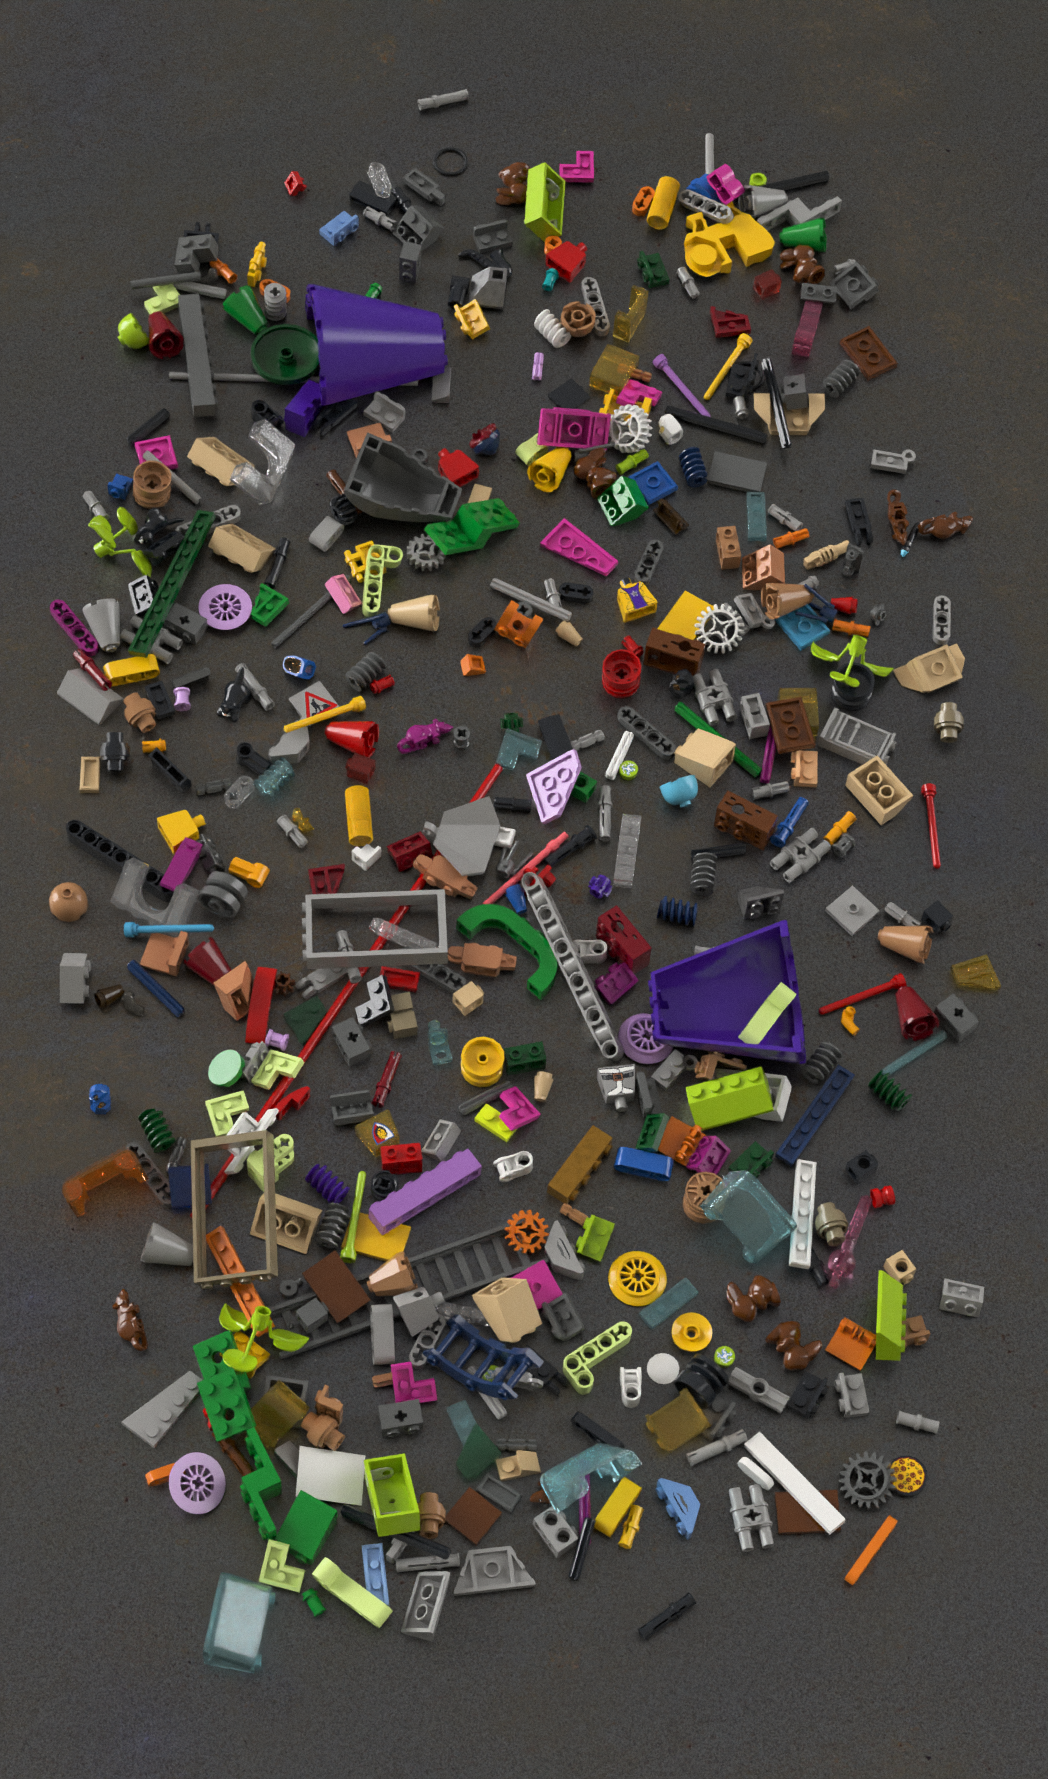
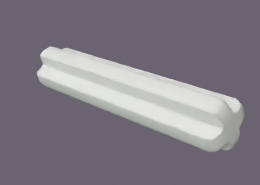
[605,731,634,780]

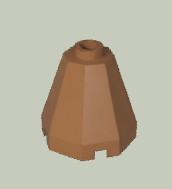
[367,1251,418,1296]

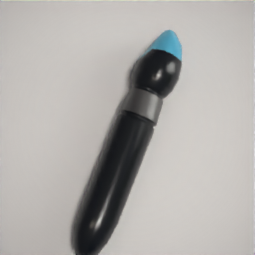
[901,522,920,557]

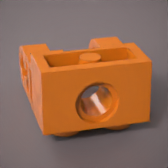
[494,600,543,648]

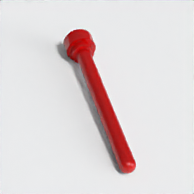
[921,783,941,869]
[819,973,907,1015]

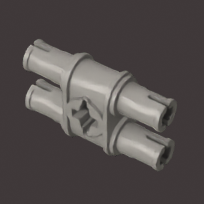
[120,615,183,664]
[692,669,737,727]
[770,828,831,883]
[728,1484,774,1552]

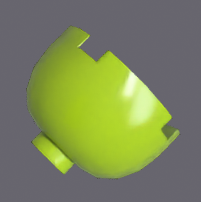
[118,313,149,349]

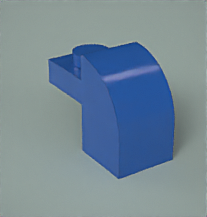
[686,174,721,203]

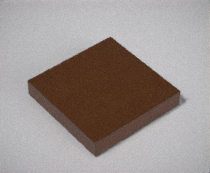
[446,1487,502,1546]

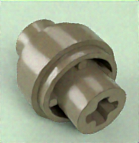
[934,702,964,743]
[814,1202,848,1246]

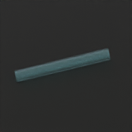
[880,1030,948,1076]

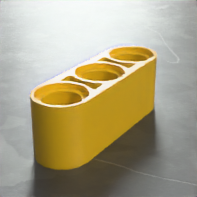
[103,654,160,686]
[594,1477,642,1538]

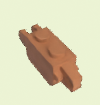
[413,854,478,899]
[448,943,517,977]

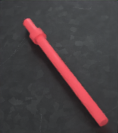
[482,832,569,904]

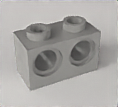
[739,693,770,739]
[533,1505,579,1558]

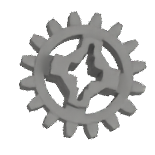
[407,534,446,571]

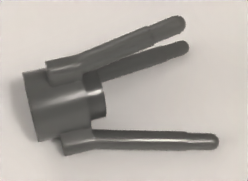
[574,443,615,469]
[495,840,534,879]

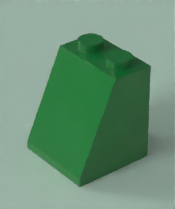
[275,1490,338,1566]

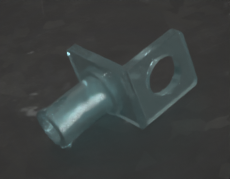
[428,1020,453,1065]

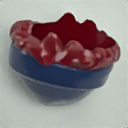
[469,423,500,455]

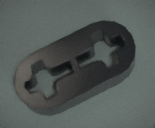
[559,582,593,604]
[468,617,497,648]

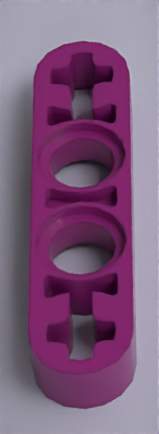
[50,600,99,657]

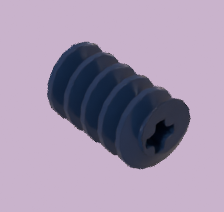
[679,447,708,488]
[657,896,698,927]

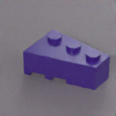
[284,380,324,437]

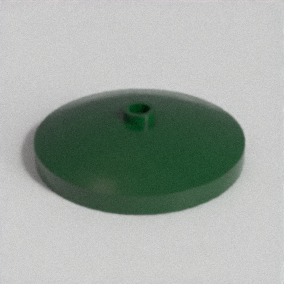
[251,324,320,385]

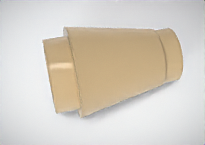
[555,621,583,647]
[534,1071,553,1102]

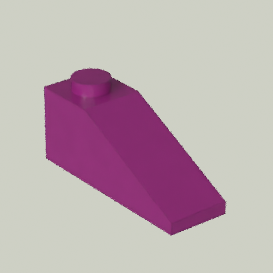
[160,837,203,893]

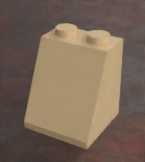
[674,728,736,787]
[472,1277,542,1343]

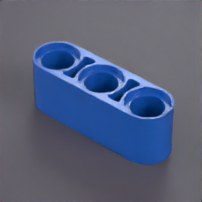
[614,1147,674,1181]

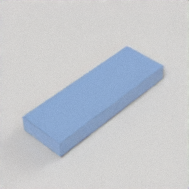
[361,1543,389,1606]

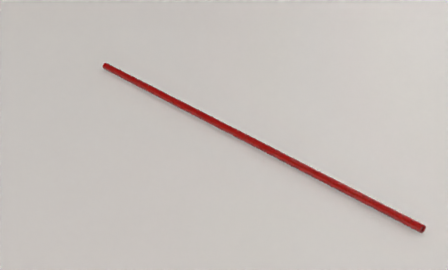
[190,764,503,1218]

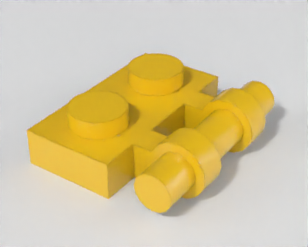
[247,242,267,287]
[344,540,387,583]

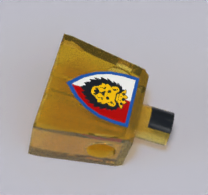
[355,1109,400,1156]

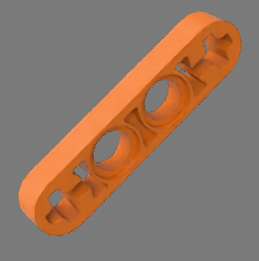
[844,1515,898,1586]

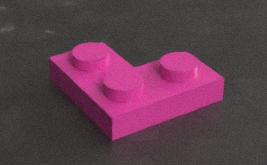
[559,151,594,183]
[616,379,662,407]
[499,1086,541,1131]
[391,1362,437,1403]

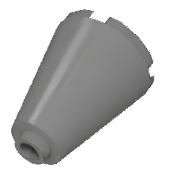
[738,185,788,219]
[82,599,120,652]
[140,1223,193,1266]

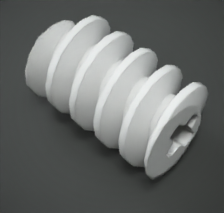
[534,309,571,348]

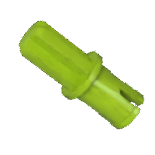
[615,449,649,475]

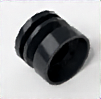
[674,1354,729,1409]

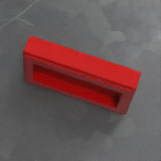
[380,966,420,993]

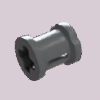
[453,726,470,749]
[831,833,856,858]

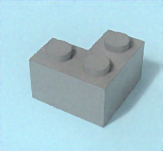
[60,953,91,1003]

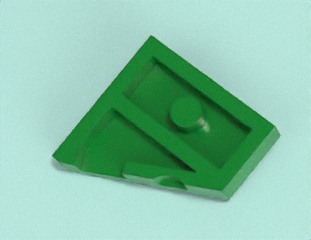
[251,583,289,627]

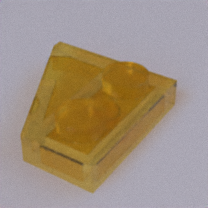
[950,954,1001,990]

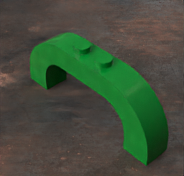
[456,904,557,1000]

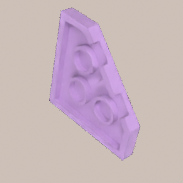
[526,749,582,824]

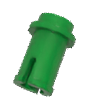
[365,283,382,299]
[302,1588,326,1617]

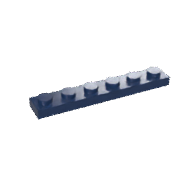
[775,1064,855,1167]

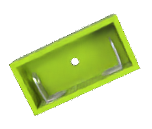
[524,162,565,242]
[364,1453,420,1537]

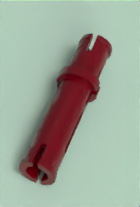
[73,649,112,691]
[371,1051,402,1108]

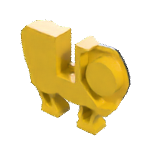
[684,202,775,278]

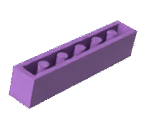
[368,1149,482,1236]

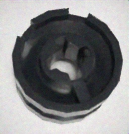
[371,1170,399,1202]

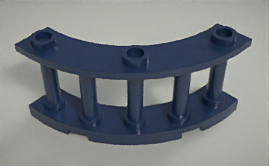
[422,1314,544,1400]

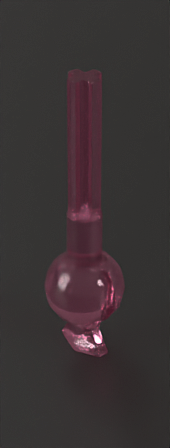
[828,1195,872,1289]

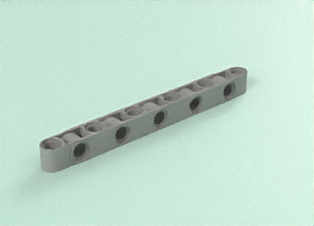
[521,872,624,1061]

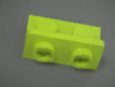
[575,1215,615,1262]

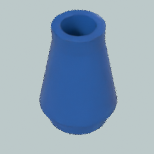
[506,884,528,914]

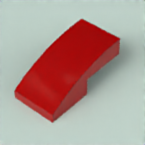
[273,1086,310,1121]

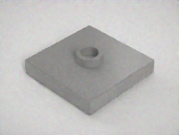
[825,885,880,936]

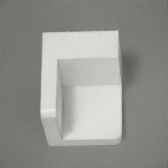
[352,844,381,871]

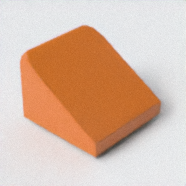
[460,654,486,676]

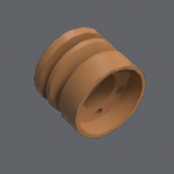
[133,460,171,509]
[682,1172,727,1224]

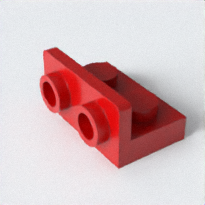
[380,1143,422,1175]

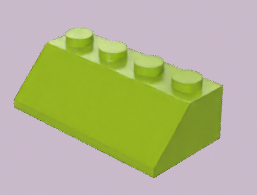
[686,1066,774,1131]
[876,1270,907,1361]

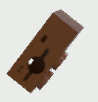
[643,628,705,676]
[714,790,778,851]

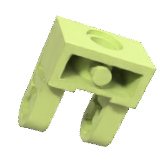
[247,1134,294,1192]

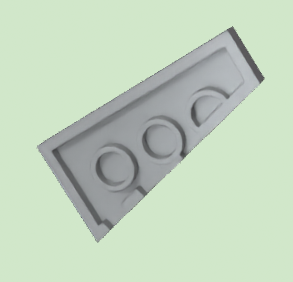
[121,1371,202,1448]

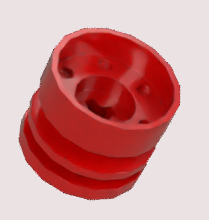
[602,649,641,698]

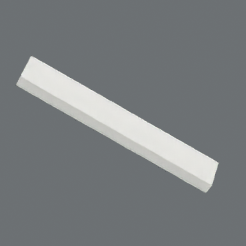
[789,1159,817,1270]
[744,1432,846,1535]

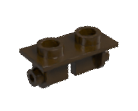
[653,499,689,535]

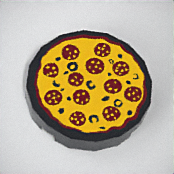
[888,1455,928,1497]

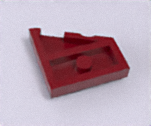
[710,306,751,338]
[308,864,345,894]

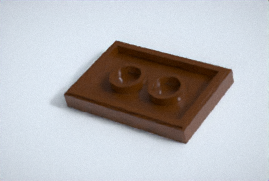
[839,326,898,380]
[765,697,816,754]
[302,1251,371,1324]
[774,1490,841,1535]

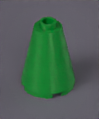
[779,218,827,253]
[222,285,269,335]

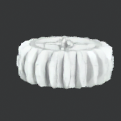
[608,404,653,453]
[694,604,744,654]

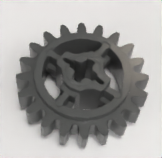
[838,1451,897,1510]

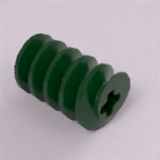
[868,1070,912,1111]
[138,1108,176,1153]

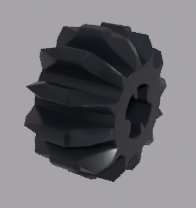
[330,494,358,526]

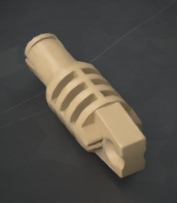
[803,540,849,570]

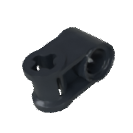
[251,399,284,434]

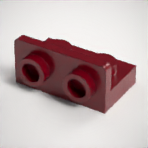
[386,831,433,872]

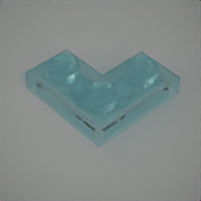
[495,728,542,771]

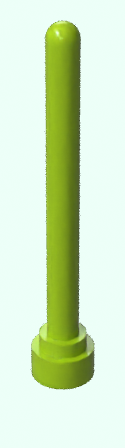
[340,1171,366,1263]

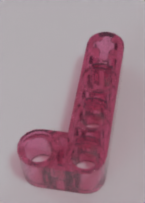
[792,301,823,358]

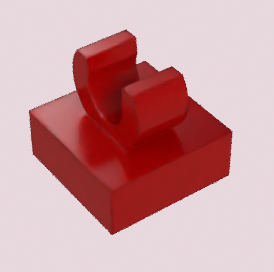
[284,171,307,196]

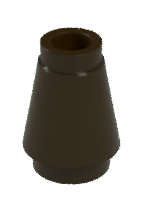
[94,984,125,1008]

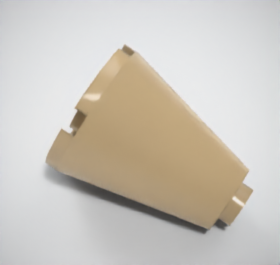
[388,594,439,631]

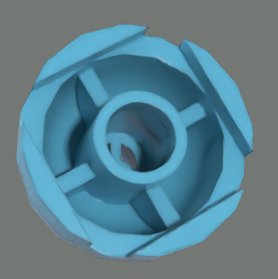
[660,775,698,808]

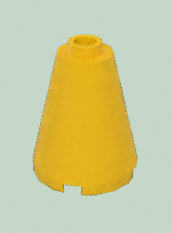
[527,447,572,492]

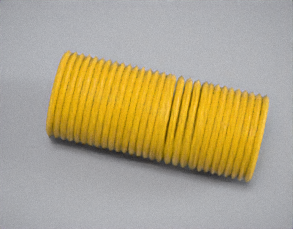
[647,176,680,229]
[345,785,373,846]

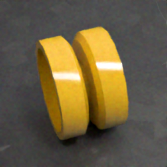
[461,1037,505,1087]

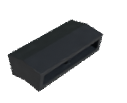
[349,180,397,217]
[538,714,573,760]
[149,747,192,793]

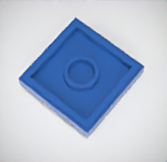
[628,461,678,505]

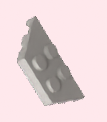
[454,1546,535,1596]

